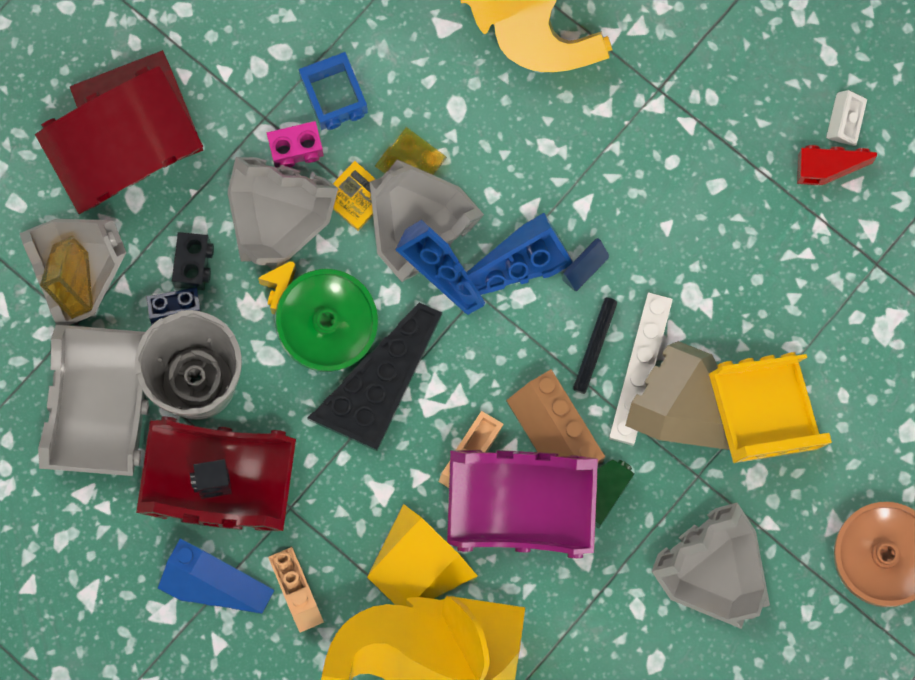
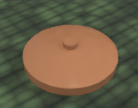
[834,502,915,607]

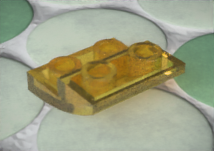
[375,127,447,175]

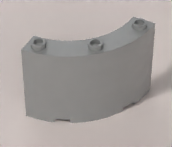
[38,325,149,476]

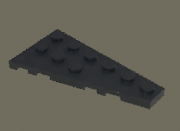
[307,302,442,452]

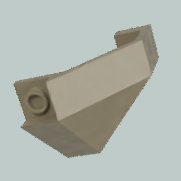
[625,341,729,450]

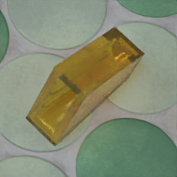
[40,236,93,319]

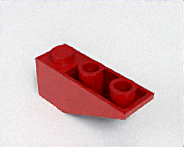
[797,145,877,185]

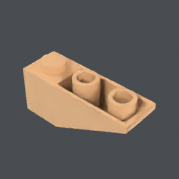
[268,547,324,633]

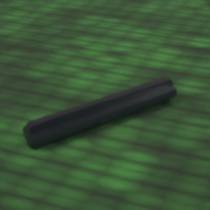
[573,297,617,394]

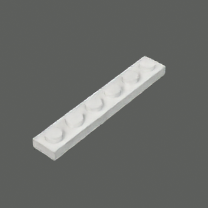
[609,293,673,446]

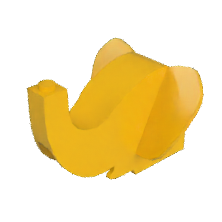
[460,0,613,72]
[321,596,525,680]

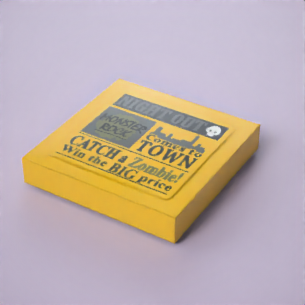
[333,161,376,231]

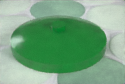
[275,269,378,372]

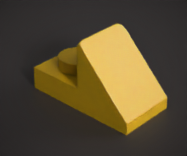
[258,262,296,315]

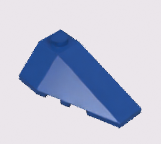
[466,213,573,295]
[395,219,485,315]
[158,539,275,614]

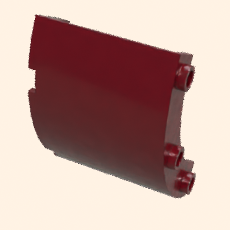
[35,66,204,215]
[136,416,296,531]

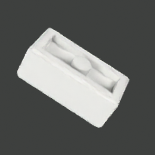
[827,90,867,146]

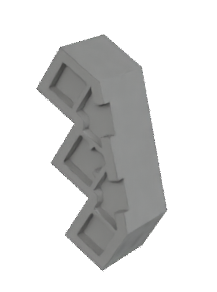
[228,157,338,270]
[370,160,484,282]
[19,219,126,326]
[652,503,770,629]

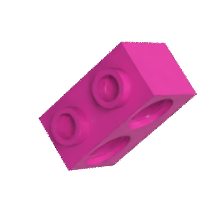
[266,121,324,168]

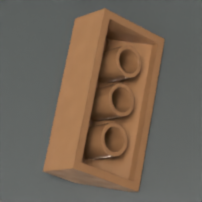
[506,369,605,465]

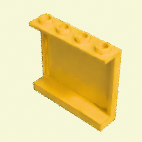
[709,352,832,463]

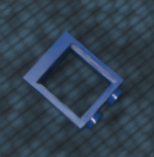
[299,52,368,130]

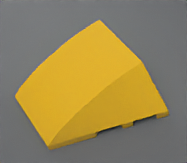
[367,504,478,607]

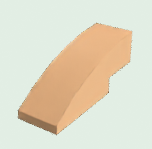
[438,411,503,488]

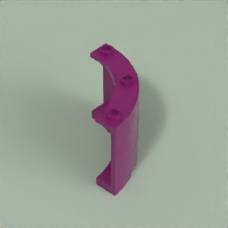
[447,450,598,559]

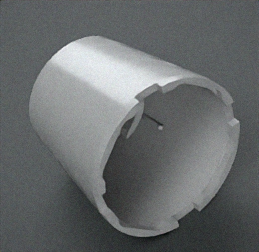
[135,310,242,420]

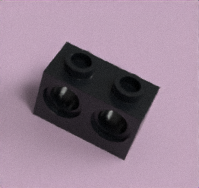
[172,232,214,290]
[190,459,232,499]

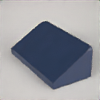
[562,238,609,291]

